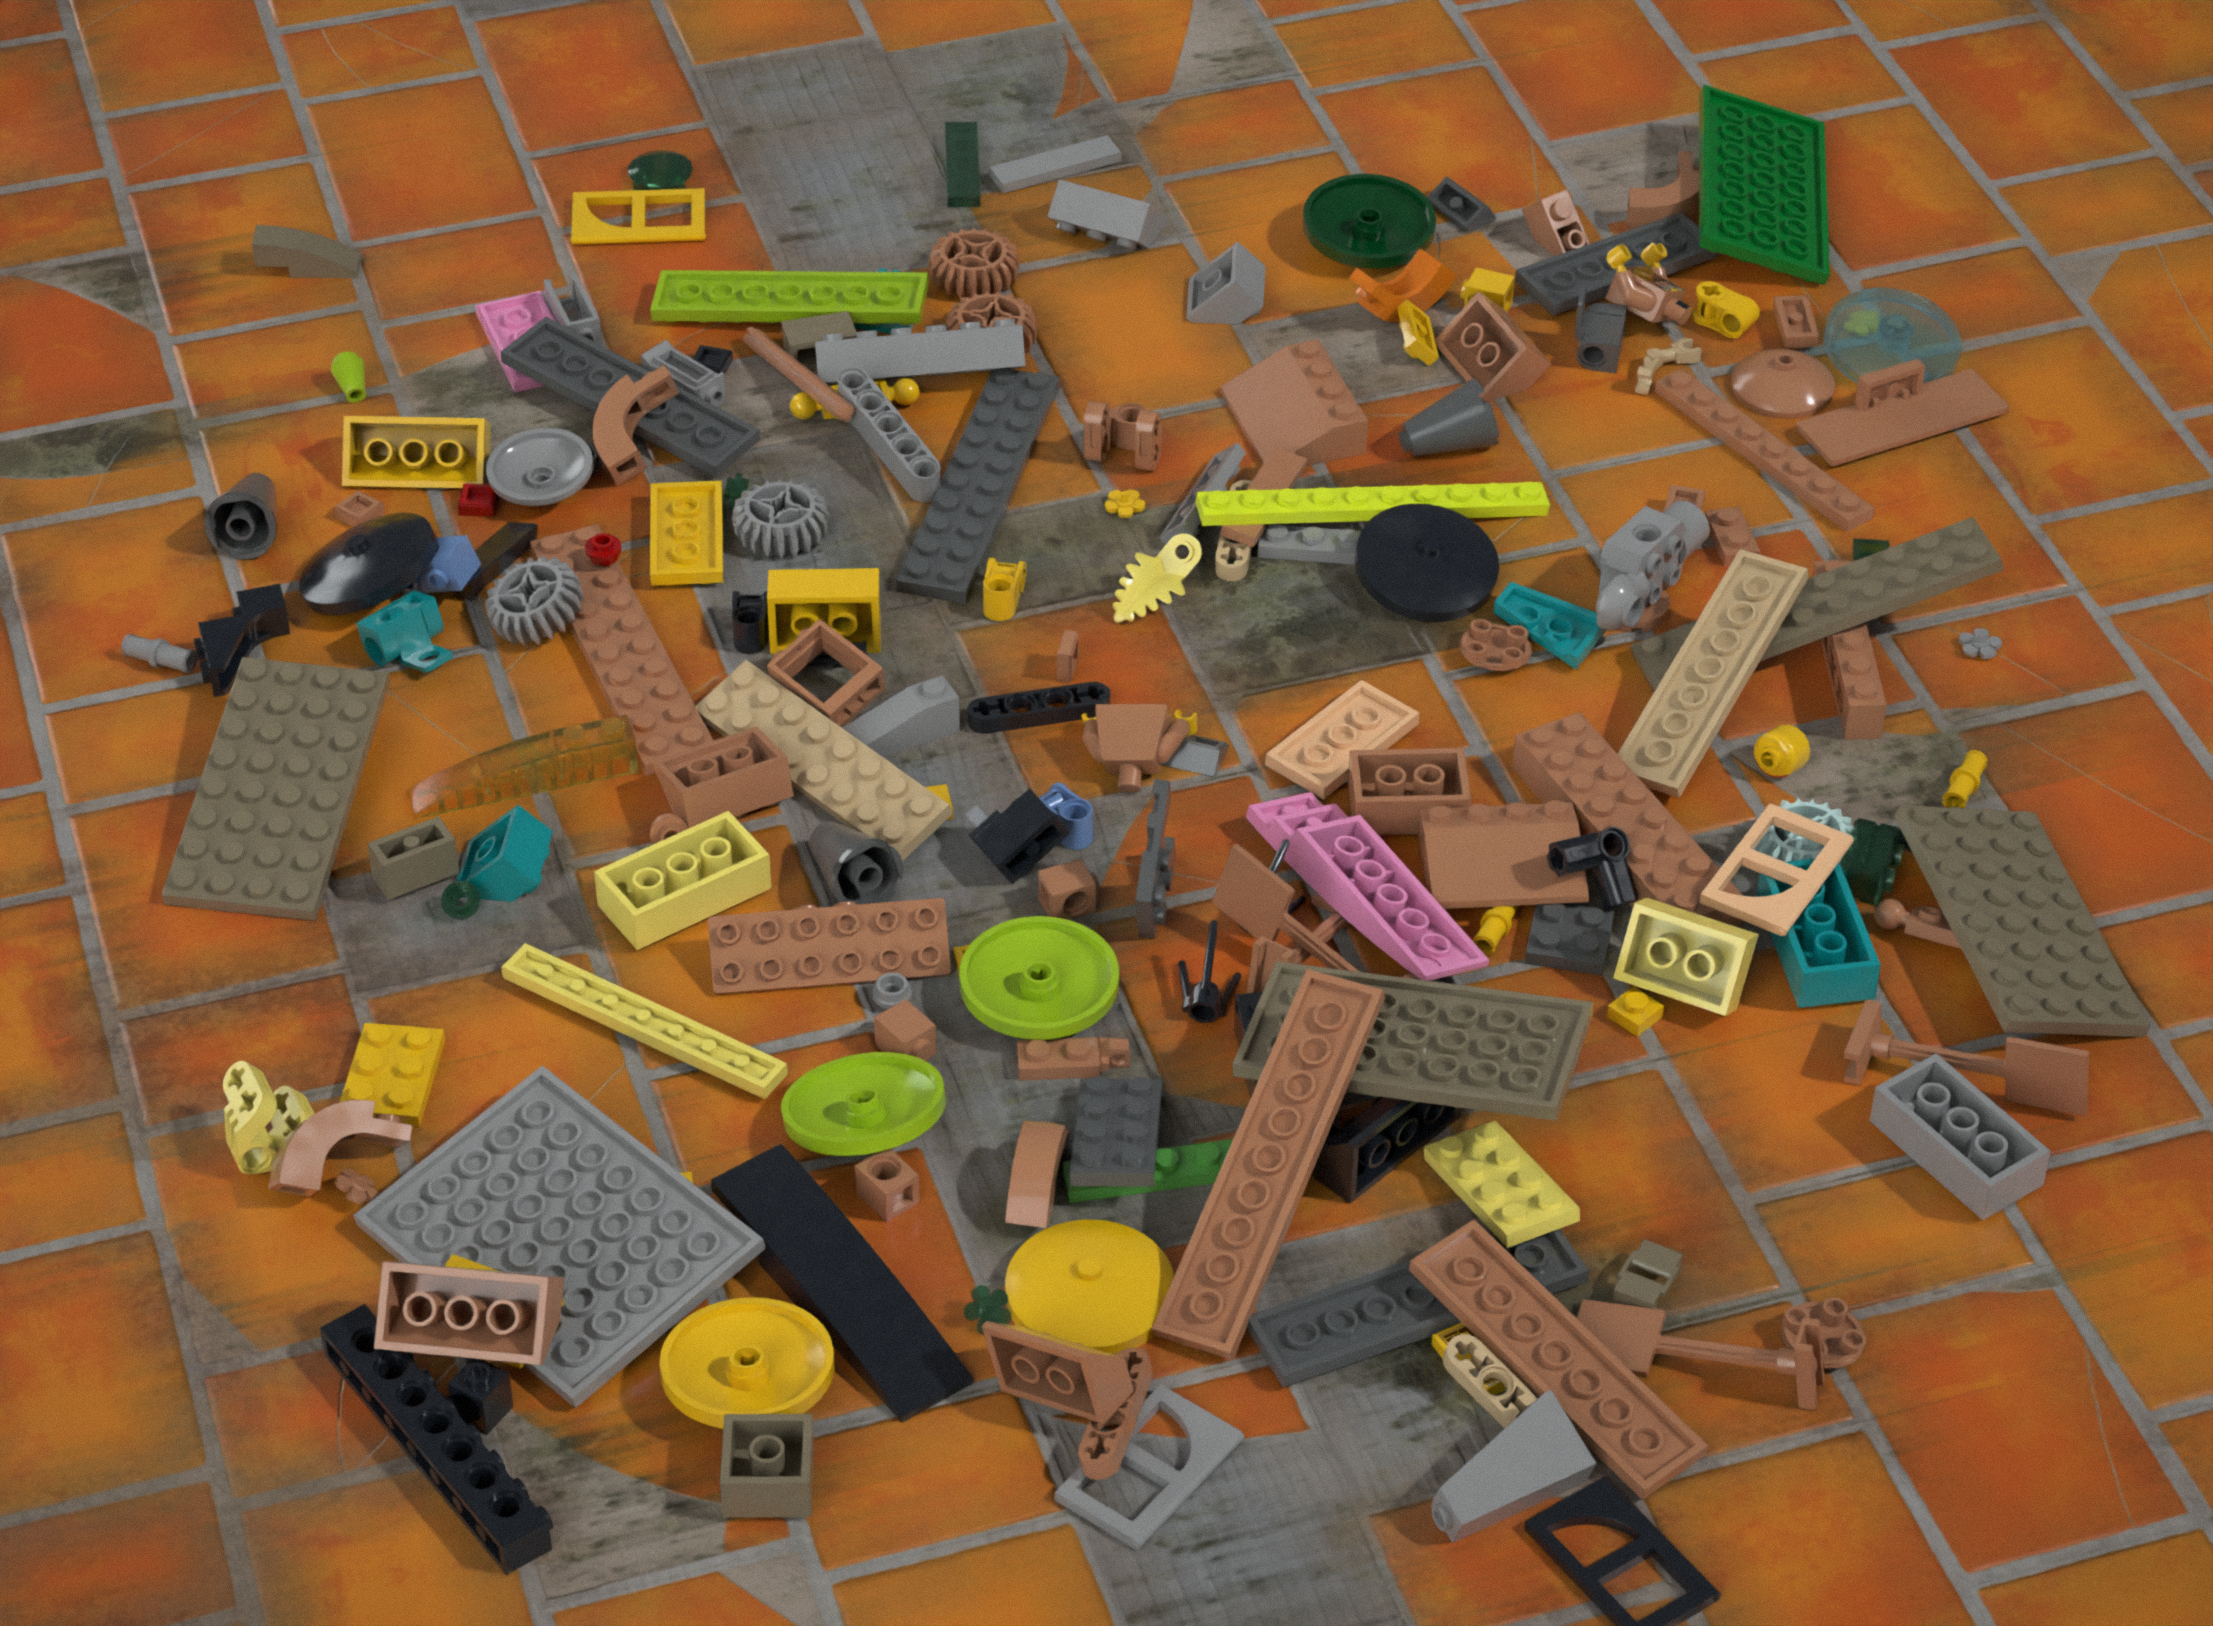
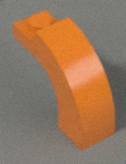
[1349,248,1458,323]

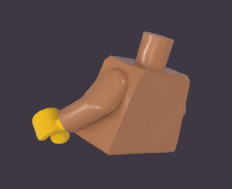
[1081,704,1197,793]

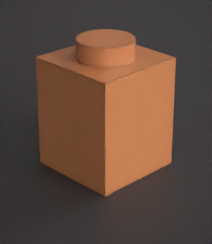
[874,999,937,1061]

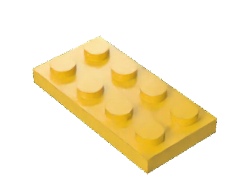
[650,481,724,586]

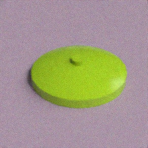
[959,916,1119,1040]
[781,1052,946,1156]

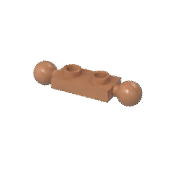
[1874,899,1961,949]

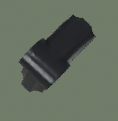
[1546,827,1638,909]

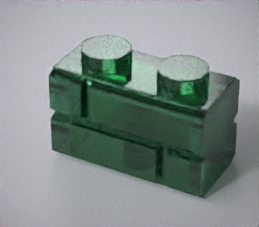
[1840,818,1905,905]

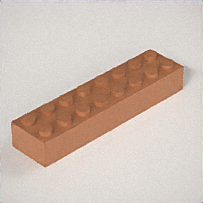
[1512,712,1743,929]

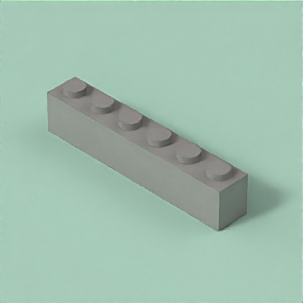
[815,319,1026,385]

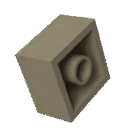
[720,1414,815,1517]

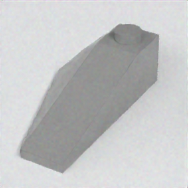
[841,675,960,757]

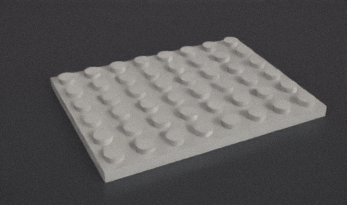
[353,1065,766,1408]

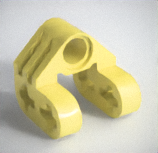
[223,1061,315,1175]

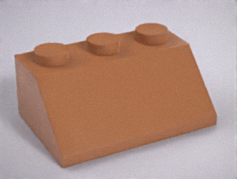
[1435,291,1551,402]
[653,726,794,829]
[982,1321,1134,1424]

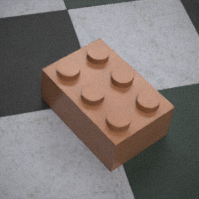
[1348,748,1471,835]

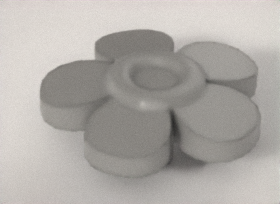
[1959,628,2002,659]

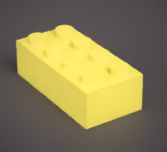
[594,811,771,950]

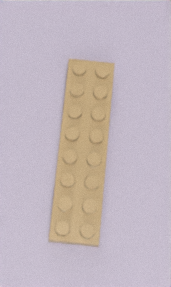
[1618,549,1809,798]
[695,660,953,861]

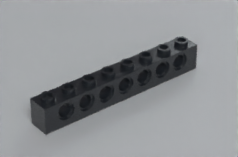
[320,1304,553,1575]

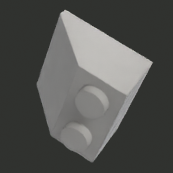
[1186,242,1266,324]

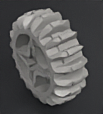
[732,479,829,559]
[484,555,584,646]

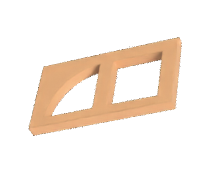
[1699,803,1854,936]

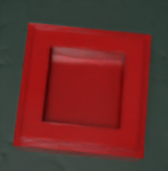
[458,483,499,517]

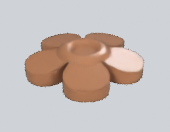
[335,1168,379,1204]

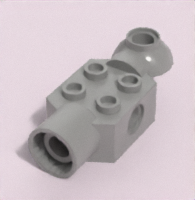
[1596,500,1710,630]

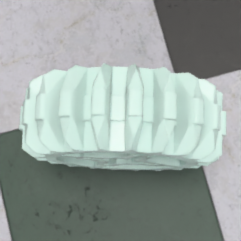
[1754,797,1858,873]

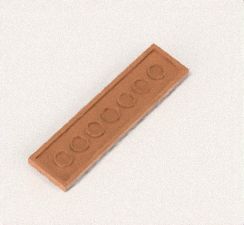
[1409,1219,1708,1500]

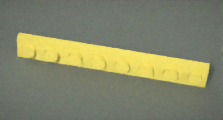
[501,943,788,1099]

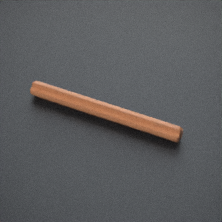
[743,327,855,422]

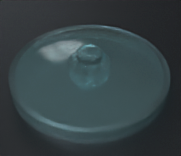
[1823,288,1962,383]

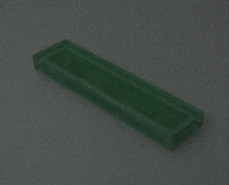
[945,122,980,207]

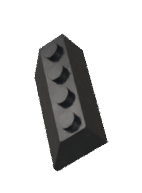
[1313,1097,1460,1204]

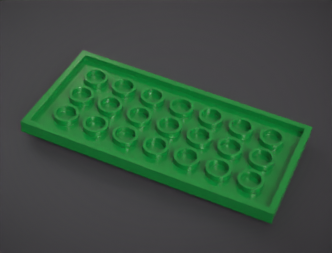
[1699,85,1830,285]

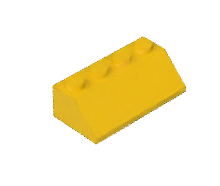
[342,416,491,489]

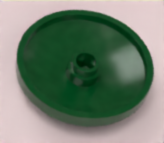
[1303,174,1436,269]

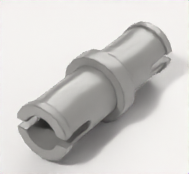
[121,633,197,673]

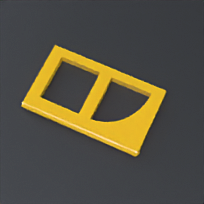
[570,188,706,245]

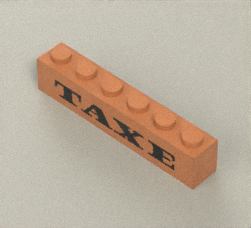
[1812,560,1887,740]

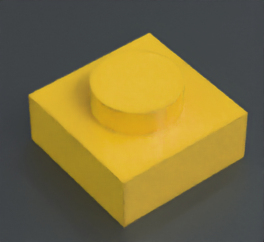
[1607,986,1664,1037]

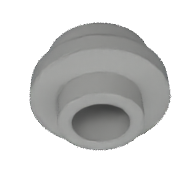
[872,973,912,1009]

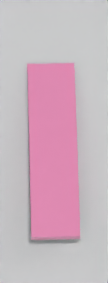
[1246,792,1490,981]

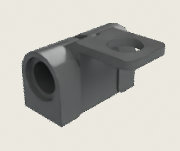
[1575,285,1627,373]

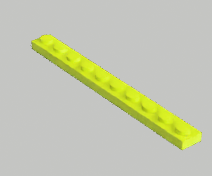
[1195,482,1550,526]

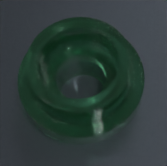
[723,472,750,508]
[441,881,481,920]

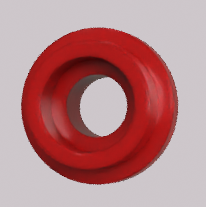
[585,533,622,566]

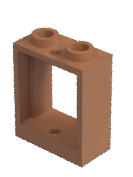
[767,619,886,727]

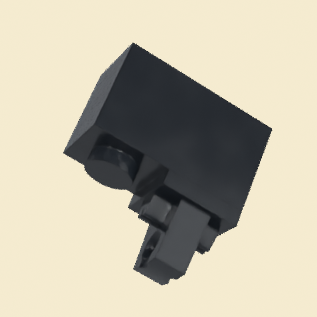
[965,788,1070,885]

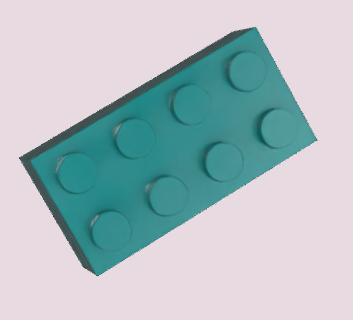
[1756,858,1881,1008]

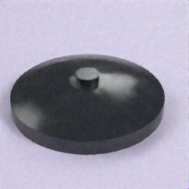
[1354,504,1499,622]
[299,513,438,615]

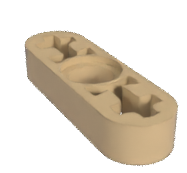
[1443,1334,1538,1429]

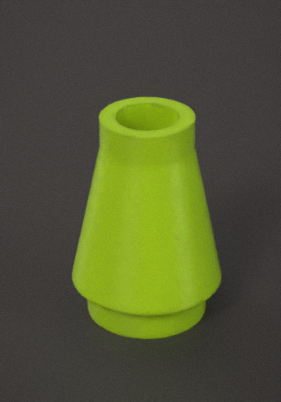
[331,351,367,403]

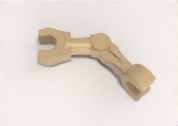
[1635,338,1702,395]

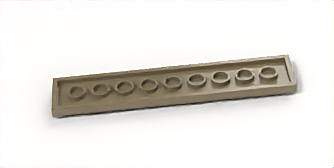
[1630,517,2004,693]

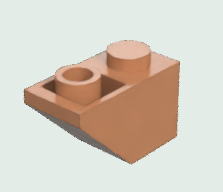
[1521,189,1590,256]

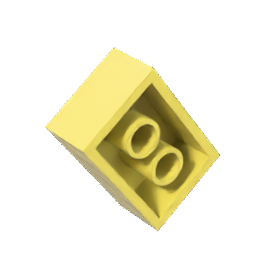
[1613,898,1759,1016]

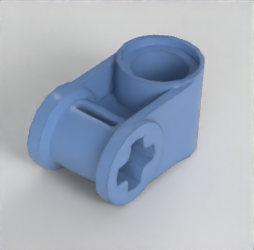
[1039,782,1094,850]

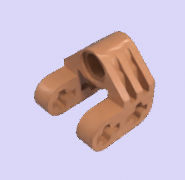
[1084,400,1162,471]

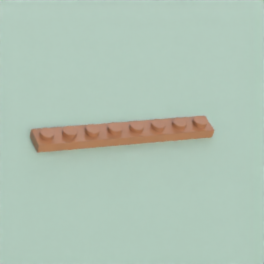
[1655,368,1874,532]

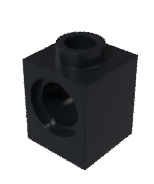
[448,1358,513,1435]

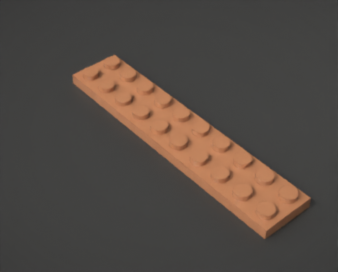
[530,524,714,776]
[1152,969,1385,1360]

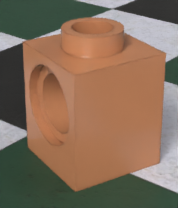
[1038,859,1100,920]
[855,1149,920,1222]

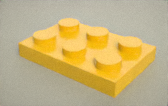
[340,1023,445,1128]

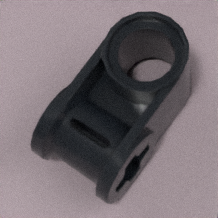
[732,591,768,654]

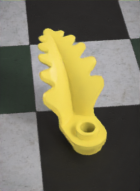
[1112,533,1202,623]

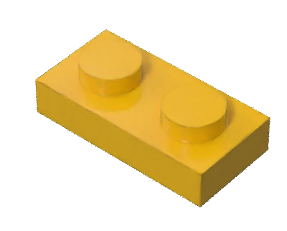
[1397,299,1439,366]

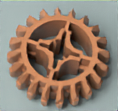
[928,228,1019,299]
[946,291,1037,353]

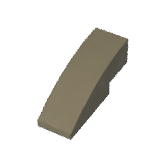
[252,225,361,278]

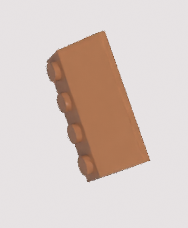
[374,1262,564,1365]

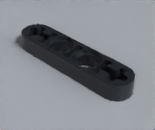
[968,682,1110,734]

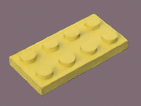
[1424,1120,1580,1248]

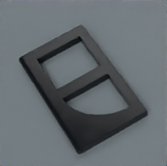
[1524,1476,1722,1626]

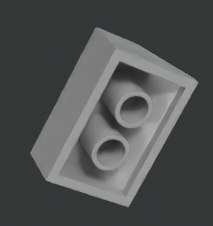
[1048,179,1168,250]

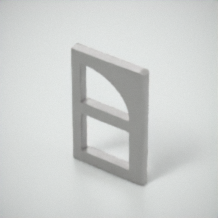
[1055,1384,1244,1550]

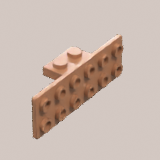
[1796,359,2009,466]
[708,898,951,995]

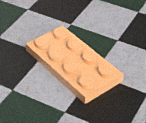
[1265,680,1420,800]

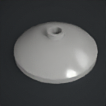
[486,428,593,506]

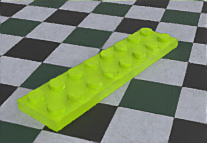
[650,270,929,325]

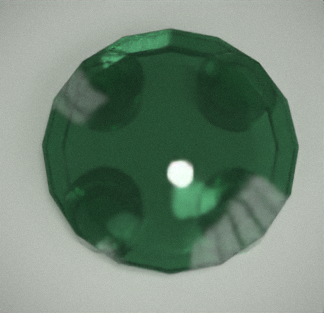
[628,150,693,190]

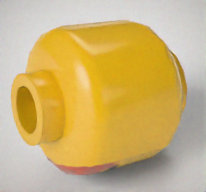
[1753,724,1810,778]

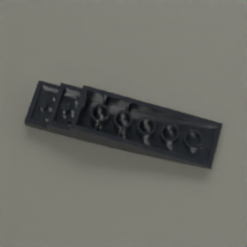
[711,1144,973,1423]

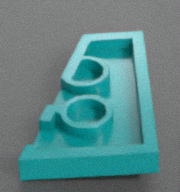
[1493,582,1606,670]

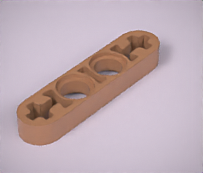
[1078,1348,1153,1480]

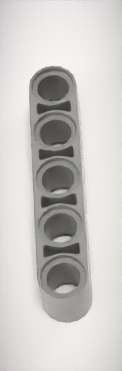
[837,367,940,503]

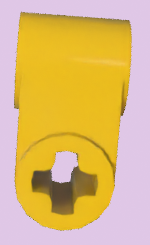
[1691,281,1760,339]
[983,557,1027,621]

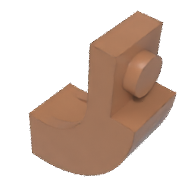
[1005,1120,1070,1228]

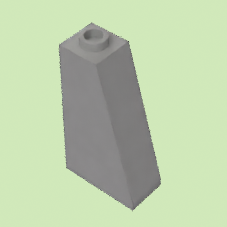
[1430,1390,1596,1543]

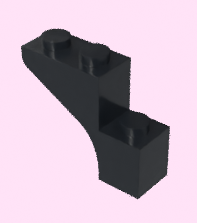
[194,584,290,697]

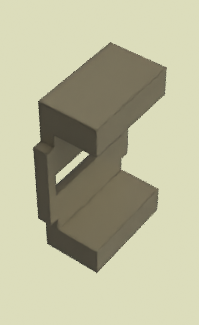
[1612,1239,1683,1309]

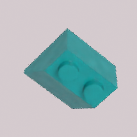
[452,805,553,902]

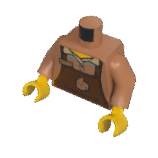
[1605,243,1692,325]

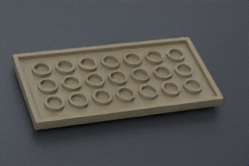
[162,657,391,921]
[1894,805,2151,1037]
[1232,961,1593,1121]

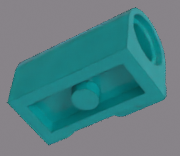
[356,590,453,673]

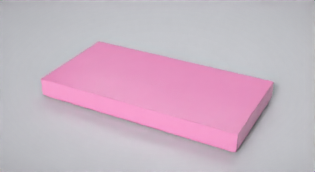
[475,291,556,393]

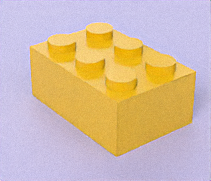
[767,568,881,654]

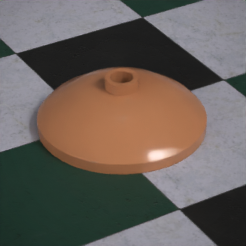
[1731,348,1835,419]

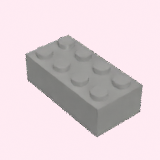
[1870,1053,2051,1220]

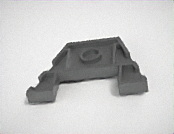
[1135,779,1176,939]

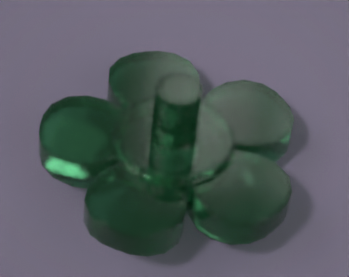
[963,1285,1011,1334]

